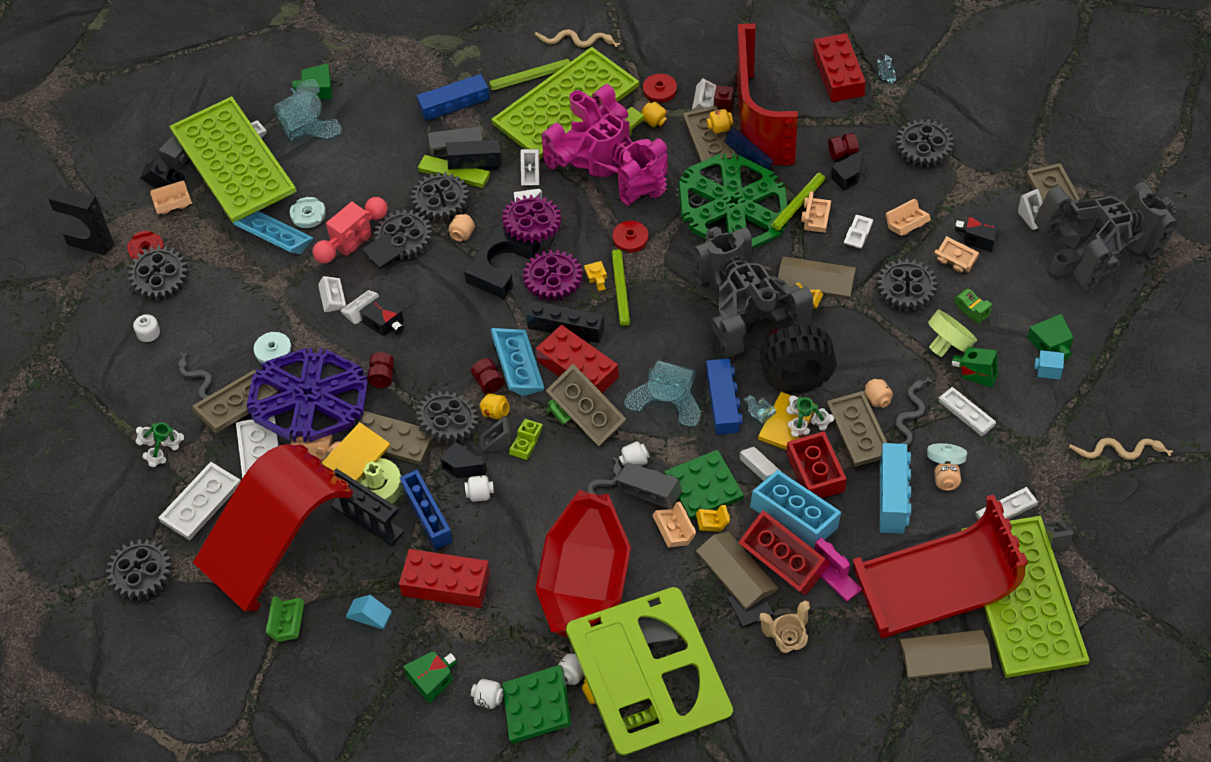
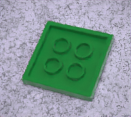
[664,450,744,521]
[503,665,571,743]

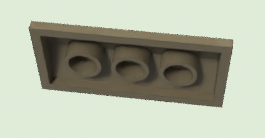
[778,256,856,298]
[546,364,627,446]
[696,531,778,610]
[900,630,992,679]

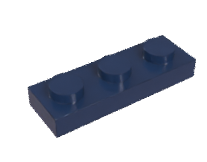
[724,127,773,170]

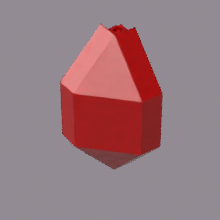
[535,489,631,638]

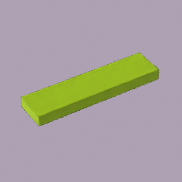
[418,155,490,188]

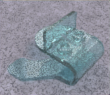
[273,79,342,140]
[624,360,701,427]

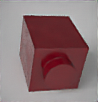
[714,85,734,112]

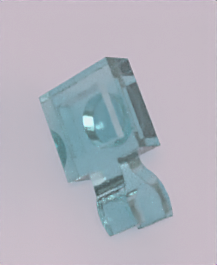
[877,54,896,84]
[744,394,776,424]

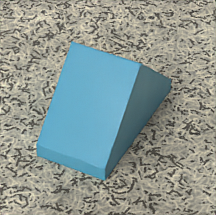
[346,595,392,630]

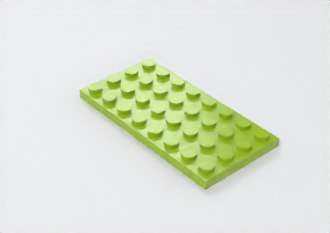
[491,47,639,159]
[169,96,297,223]
[961,516,1089,678]

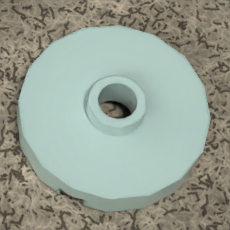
[289,197,326,228]
[253,332,291,364]
[927,443,967,465]

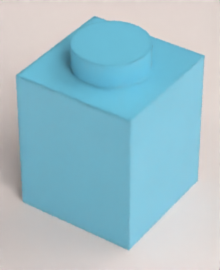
[1034,350,1064,380]

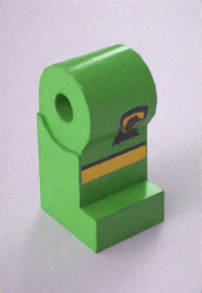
[954,289,992,325]

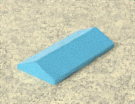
[233,211,313,254]
[490,328,545,396]

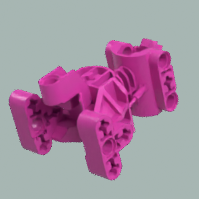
[541,84,668,206]

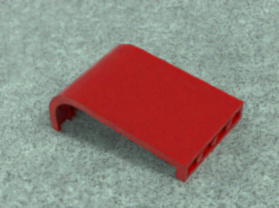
[737,23,798,165]
[192,444,354,611]
[853,494,1028,639]

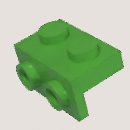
[266,596,305,642]

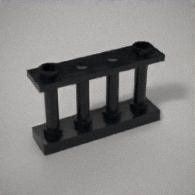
[331,468,404,547]

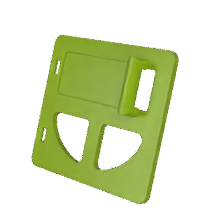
[566,587,733,756]

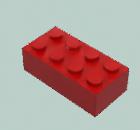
[813,33,866,102]
[536,325,619,393]
[738,510,831,595]
[399,549,490,608]

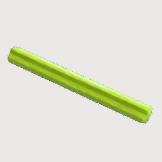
[489,59,570,91]
[772,173,825,230]
[612,249,630,326]

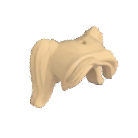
[759,601,810,653]

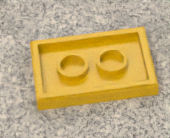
[758,392,815,450]
[322,422,390,482]

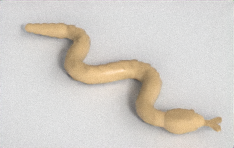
[535,29,620,48]
[1069,438,1173,460]

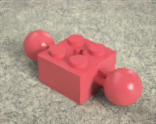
[312,197,388,264]

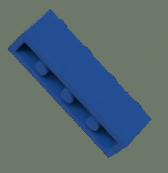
[417,74,490,121]
[706,358,743,435]
[399,470,453,550]

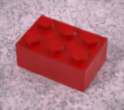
[786,431,846,499]

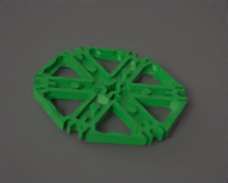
[678,153,789,250]

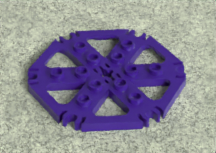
[247,348,368,442]

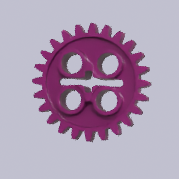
[502,195,561,243]
[523,249,583,302]

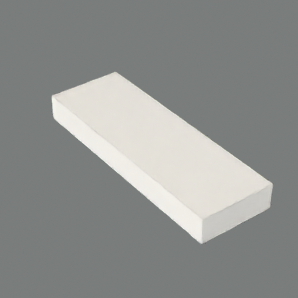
[938,387,996,436]
[975,487,1038,520]

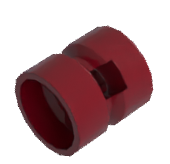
[828,133,859,161]
[367,352,394,388]
[471,358,505,394]

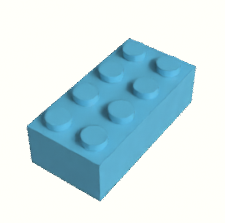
[880,443,911,534]
[750,470,841,549]

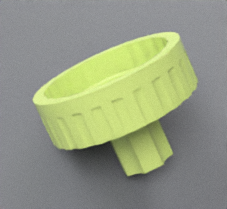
[928,310,977,357]
[358,458,402,504]

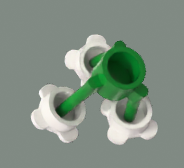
[786,396,834,437]
[135,422,184,467]

